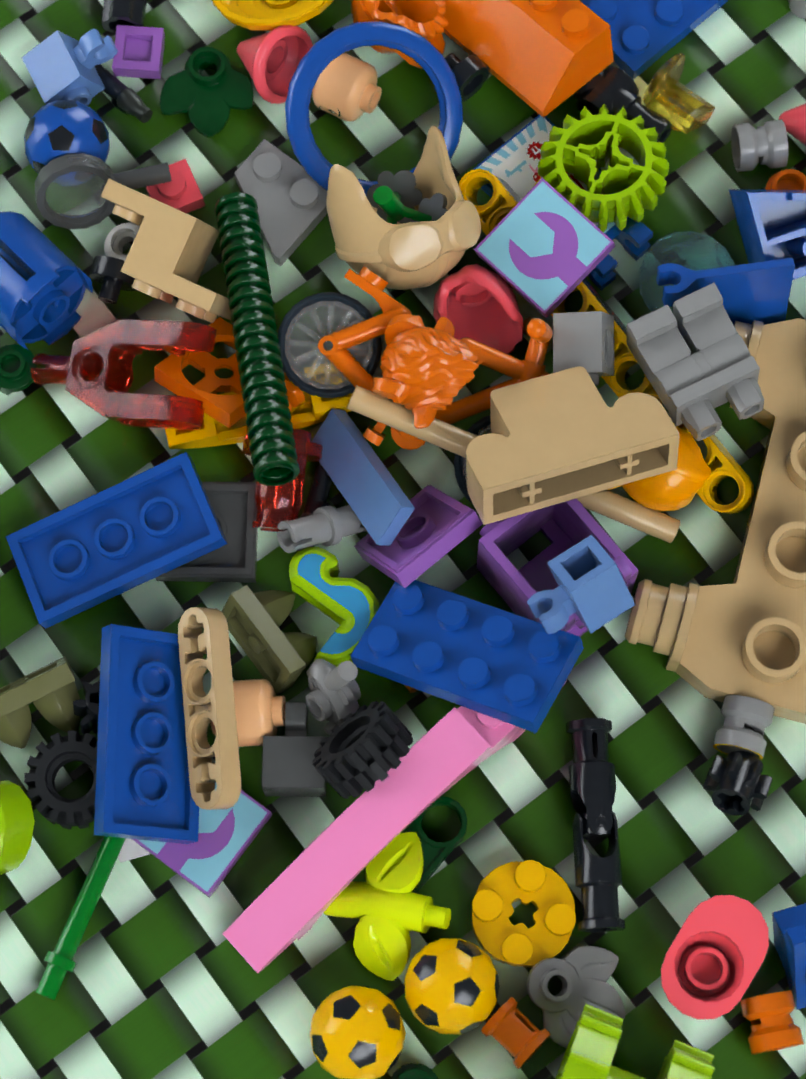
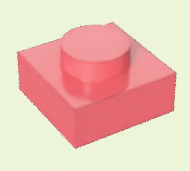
[145,158,205,213]

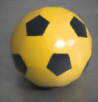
[404,938,499,1034]
[309,986,406,1079]

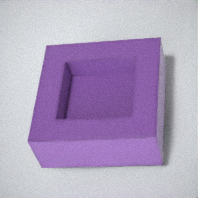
[112,25,165,79]

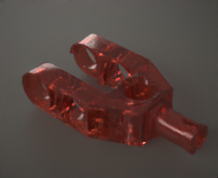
[31,319,217,430]

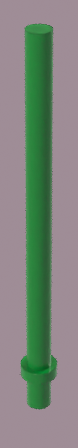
[35,836,126,1001]

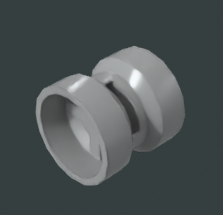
[731,120,788,172]

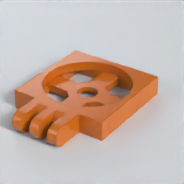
[154,317,305,428]

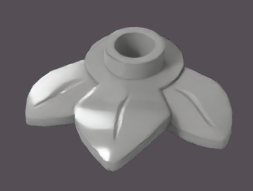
[527,945,625,1048]

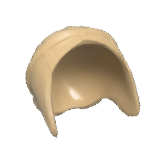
[326,126,481,290]

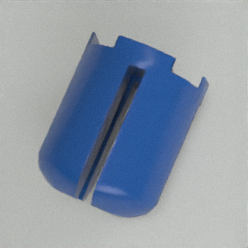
[0,211,93,349]

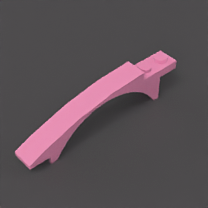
[223,679,567,974]

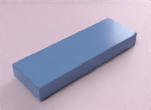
[309,409,415,546]

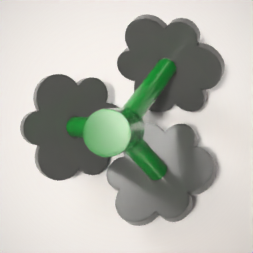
[366,170,448,224]

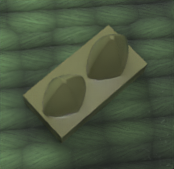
[222,585,317,695]
[0,656,80,749]

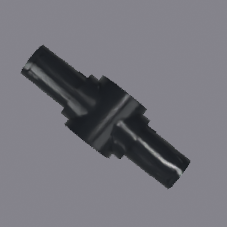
[574,66,672,142]

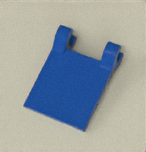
[656,258,795,325]

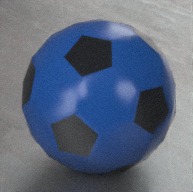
[24,100,110,186]

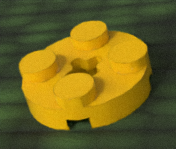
[472,860,576,967]

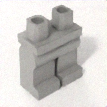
[627,283,764,441]

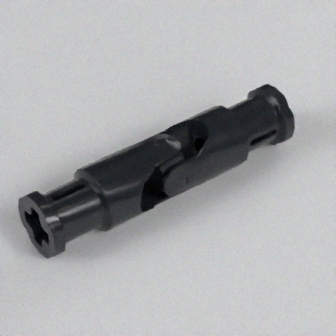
[566,718,625,933]

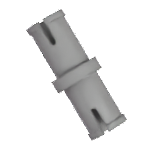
[277,505,368,553]

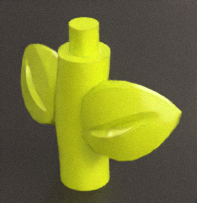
[324,832,451,981]

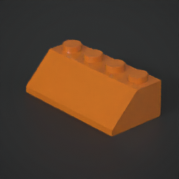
[443,0,614,118]

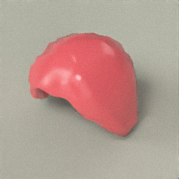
[433,264,524,354]

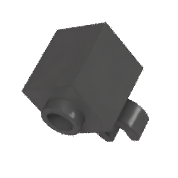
[262,702,328,797]

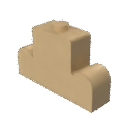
[466,366,680,525]

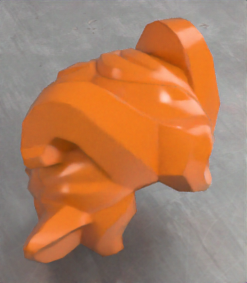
[372,314,479,429]

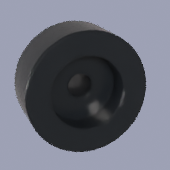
[445,53,490,103]
[89,255,136,304]

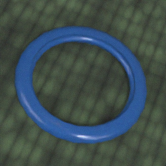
[285,21,463,195]

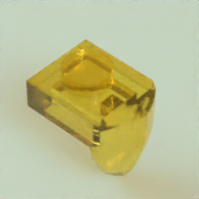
[643,53,716,134]

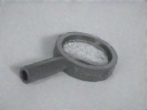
[35,153,172,229]

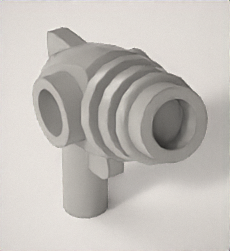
[305,659,361,736]

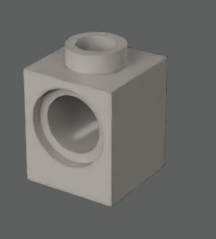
[553,311,614,386]

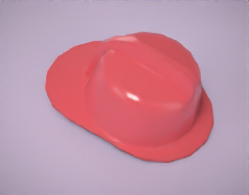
[661,895,769,1020]

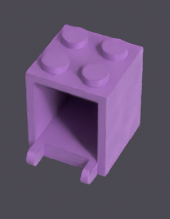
[476,498,639,637]

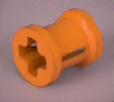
[481,997,551,1069]

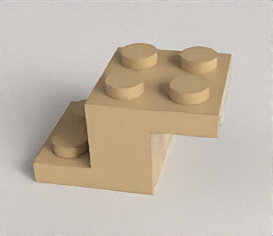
[100,178,231,323]

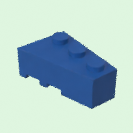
[729,189,806,280]

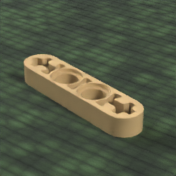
[178,607,241,810]

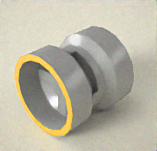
[713,695,775,760]

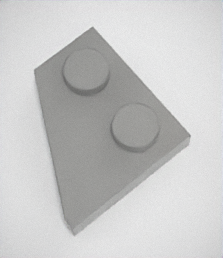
[234,139,328,267]

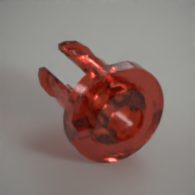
[242,427,323,532]

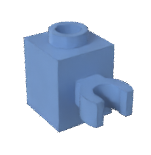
[22,28,118,106]
[527,534,636,634]

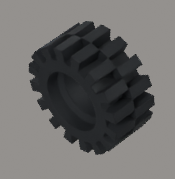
[312,701,413,799]
[24,731,97,830]

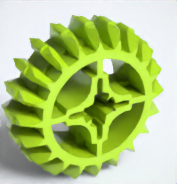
[538,104,669,233]

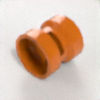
[739,990,804,1054]

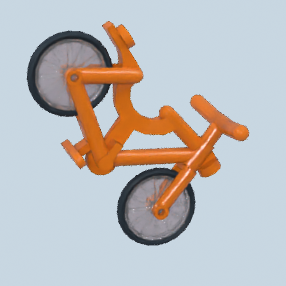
[278,266,553,504]

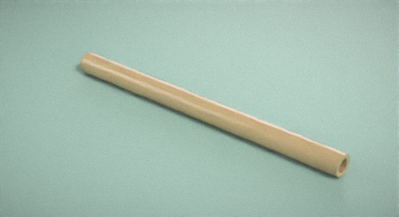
[347,385,680,543]

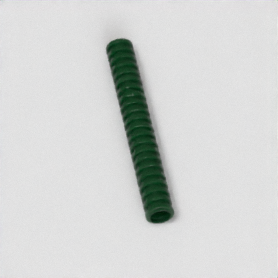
[214,192,300,486]

